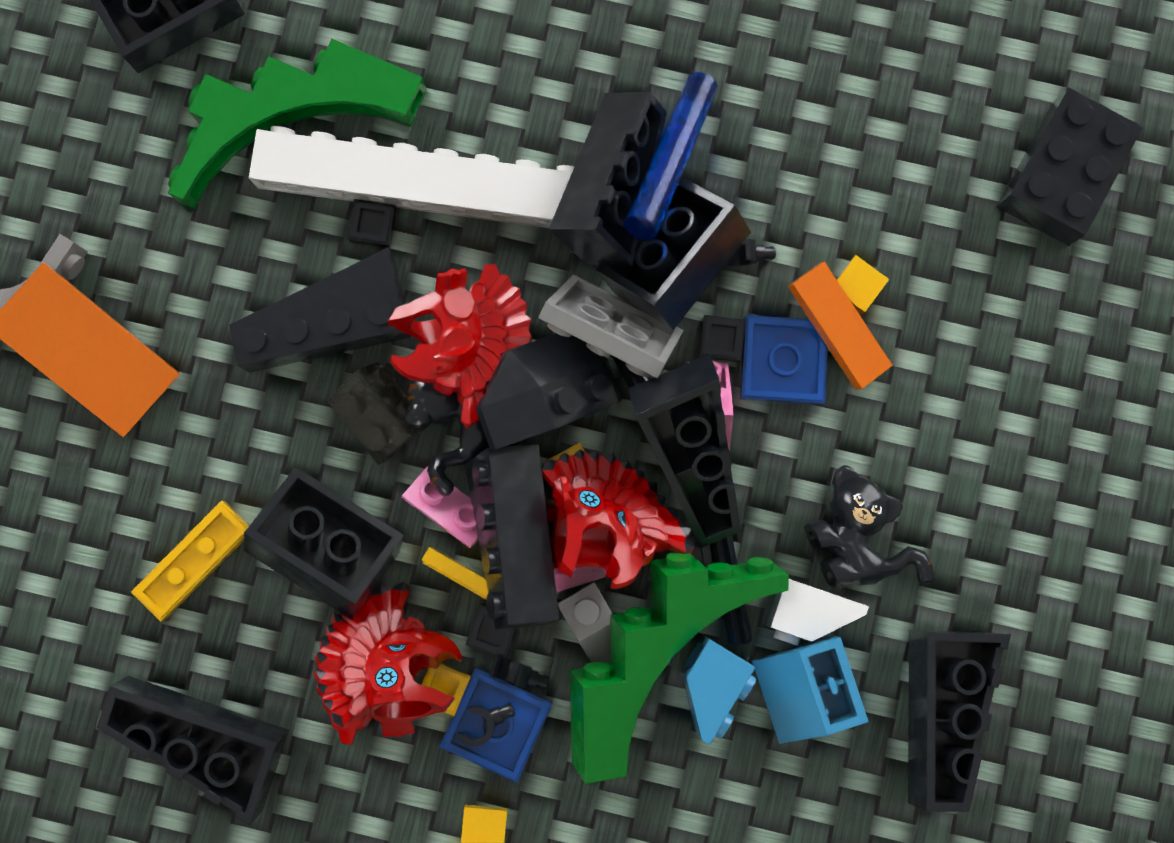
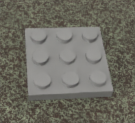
[538,274,684,378]

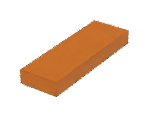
[787,261,893,390]

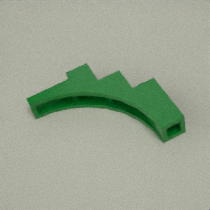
[168,38,427,209]
[570,552,789,784]

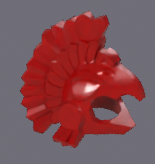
[387,264,532,429]

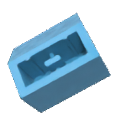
[681,635,756,745]
[752,635,869,744]

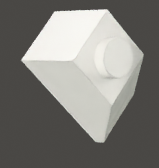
[765,579,869,646]

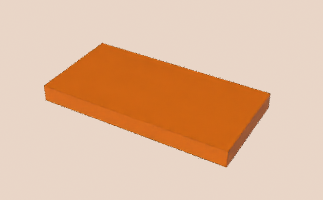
[0,262,180,438]

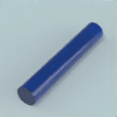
[624,72,718,240]

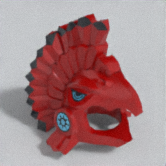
[541,449,694,589]
[313,582,462,746]

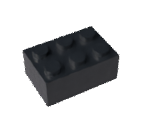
[91,0,245,73]
[996,87,1143,246]
[596,173,751,330]
[244,466,404,620]

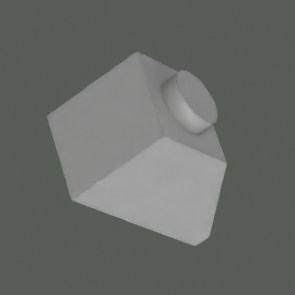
[558,582,613,663]

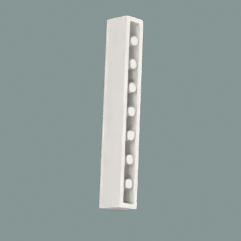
[249,126,574,228]

